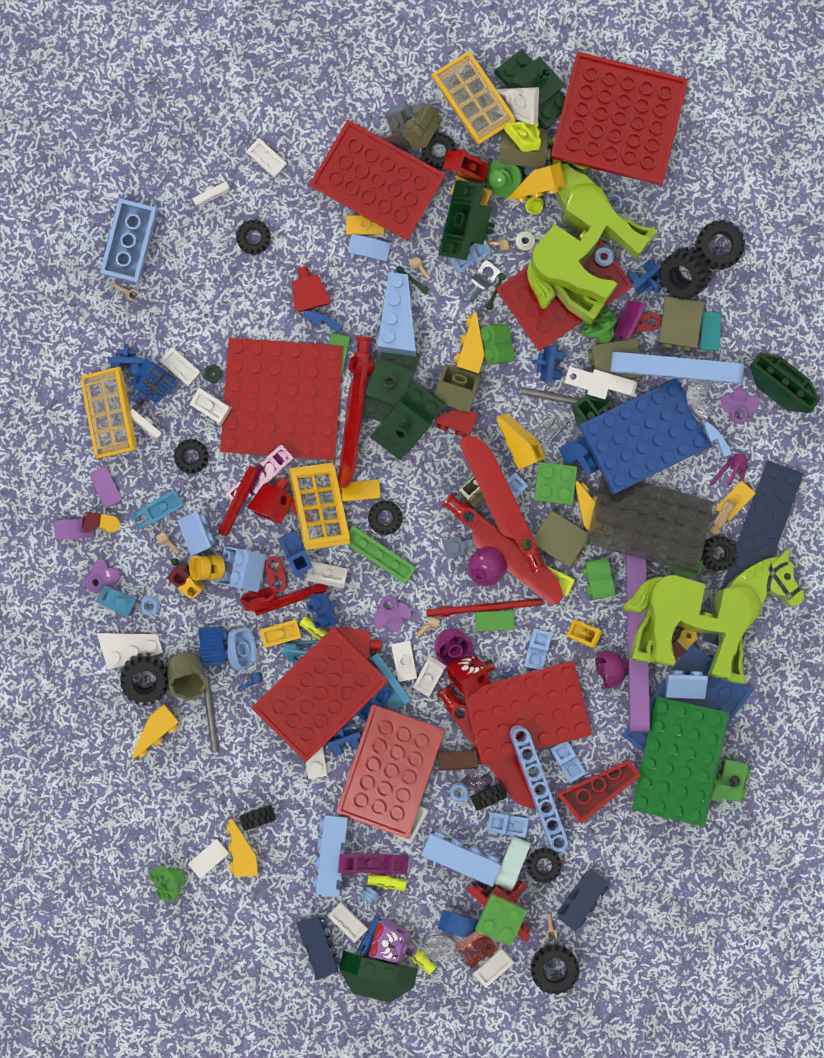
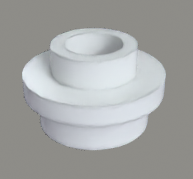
[516,231,535,251]

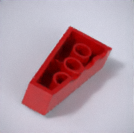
[557,760,641,824]

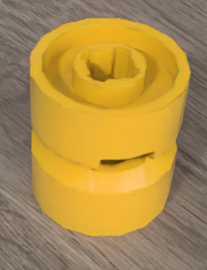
[189,555,225,580]

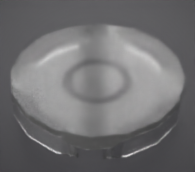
[645,463,682,493]
[386,894,424,932]
[424,931,463,963]

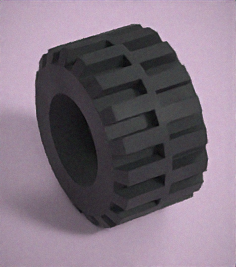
[695,220,745,270]
[659,247,712,300]
[120,653,169,706]
[530,944,580,995]

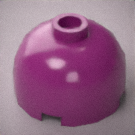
[467,547,507,586]
[434,628,473,665]
[595,651,628,690]

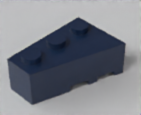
[555,868,609,931]
[296,914,341,980]

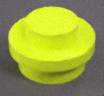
[524,197,544,215]

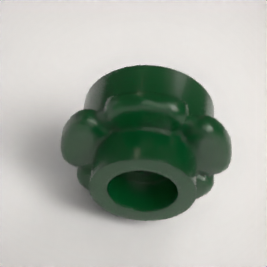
[203,365,222,383]

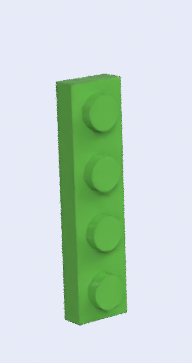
[347,525,416,584]

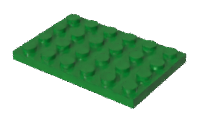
[631,696,730,827]

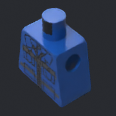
[132,357,179,406]

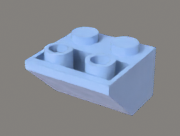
[177,511,215,556]
[217,546,266,592]
[665,670,708,699]

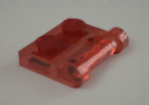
[456,931,498,968]

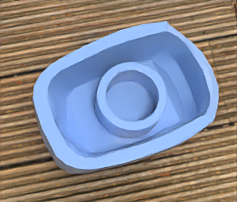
[227,628,257,670]

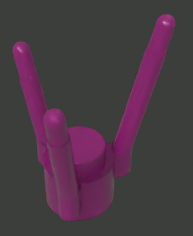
[710,453,748,486]

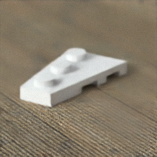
[486,87,539,125]
[97,633,163,670]

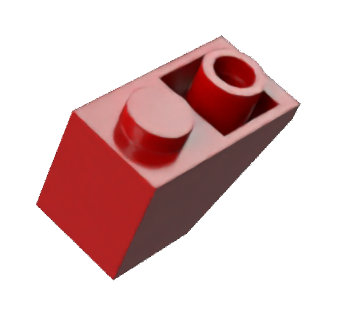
[434,409,478,437]

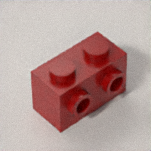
[442,148,490,182]

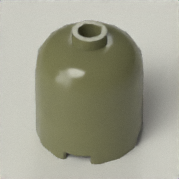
[167,652,208,701]

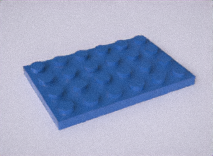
[578,378,711,495]
[622,644,753,752]

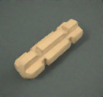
[709,500,735,536]

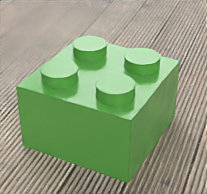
[534,462,577,506]
[475,893,527,946]

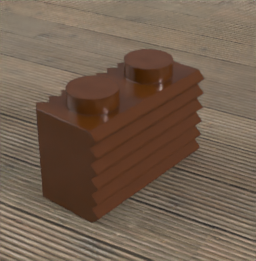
[438,749,477,771]

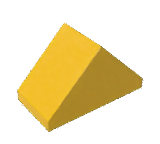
[566,619,602,649]

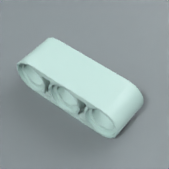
[494,836,531,891]

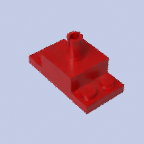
[467,879,531,942]

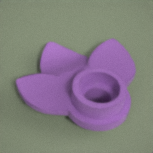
[721,386,759,424]
[85,558,122,596]
[374,595,411,633]

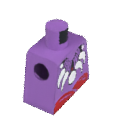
[369,919,418,962]

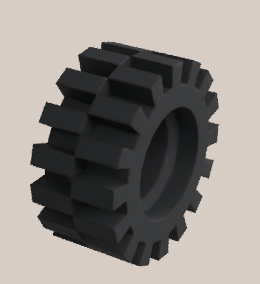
[421,132,456,169]
[236,219,271,255]
[174,439,209,474]
[368,500,402,535]
[700,536,738,571]
[470,783,508,811]
[239,805,277,831]
[527,848,562,884]

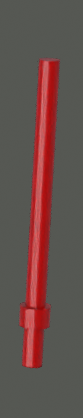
[426,598,541,617]

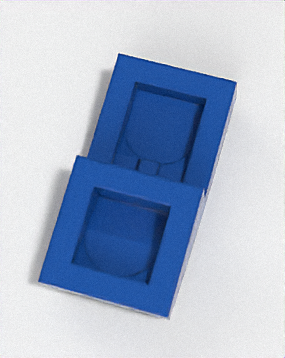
[303,311,343,333]
[355,687,393,721]

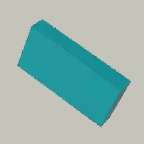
[700,312,721,351]

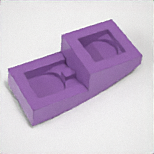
[54,519,95,540]

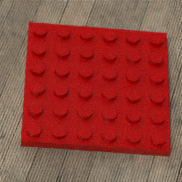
[550,51,688,186]
[220,338,343,461]

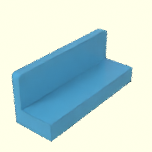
[368,653,411,711]

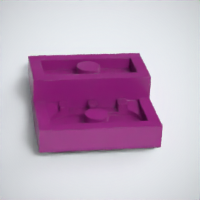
[613,301,646,341]

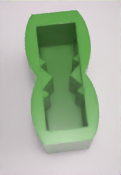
[481,324,514,365]
[582,558,616,600]

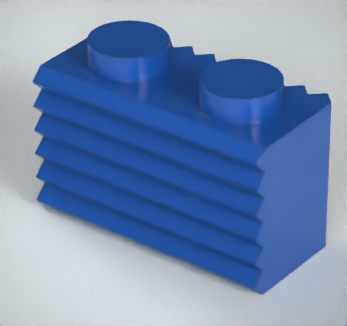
[198,626,229,667]

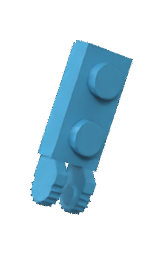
[130,489,185,531]

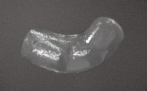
[686,380,716,423]

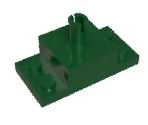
[494,49,565,129]
[438,180,495,261]
[362,352,421,422]
[370,380,446,460]

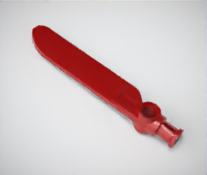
[338,336,374,488]
[460,435,547,575]
[442,493,562,605]
[436,684,540,809]

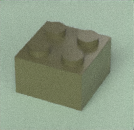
[435,364,481,413]

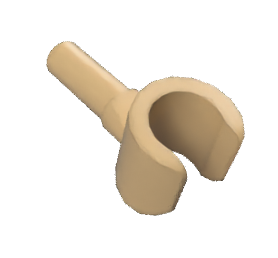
[485,239,510,251]
[409,257,431,280]
[113,283,138,301]
[156,532,180,554]
[416,617,440,638]
[546,914,558,943]

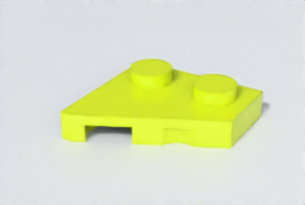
[504,121,541,152]

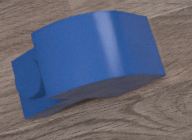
[558,437,599,476]
[278,530,313,576]
[438,910,482,940]

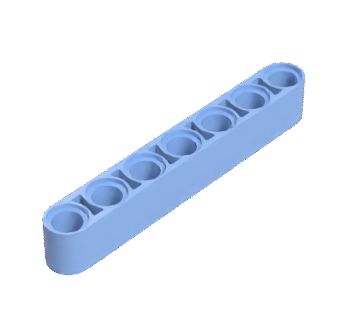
[610,352,744,384]
[510,725,568,852]

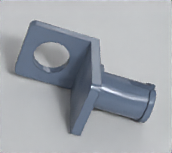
[463,260,501,303]

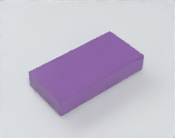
[89,466,123,509]

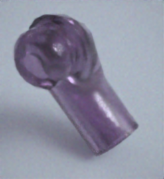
[462,774,492,791]

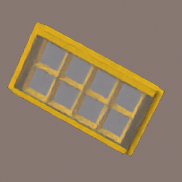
[431,51,516,145]
[81,367,137,459]
[289,463,350,551]

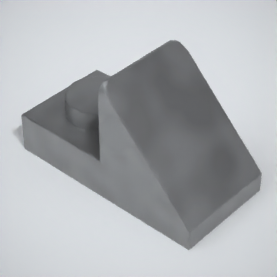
[384,110,412,150]

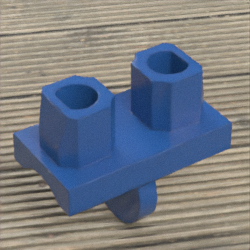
[629,260,662,295]
[108,344,144,375]
[532,346,564,382]
[306,593,338,628]
[326,724,361,756]

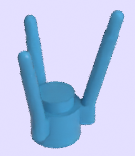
[283,640,319,663]

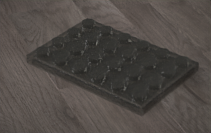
[585,475,714,574]

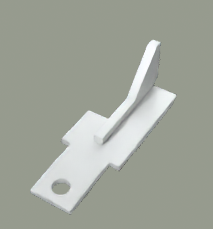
[564,366,638,399]

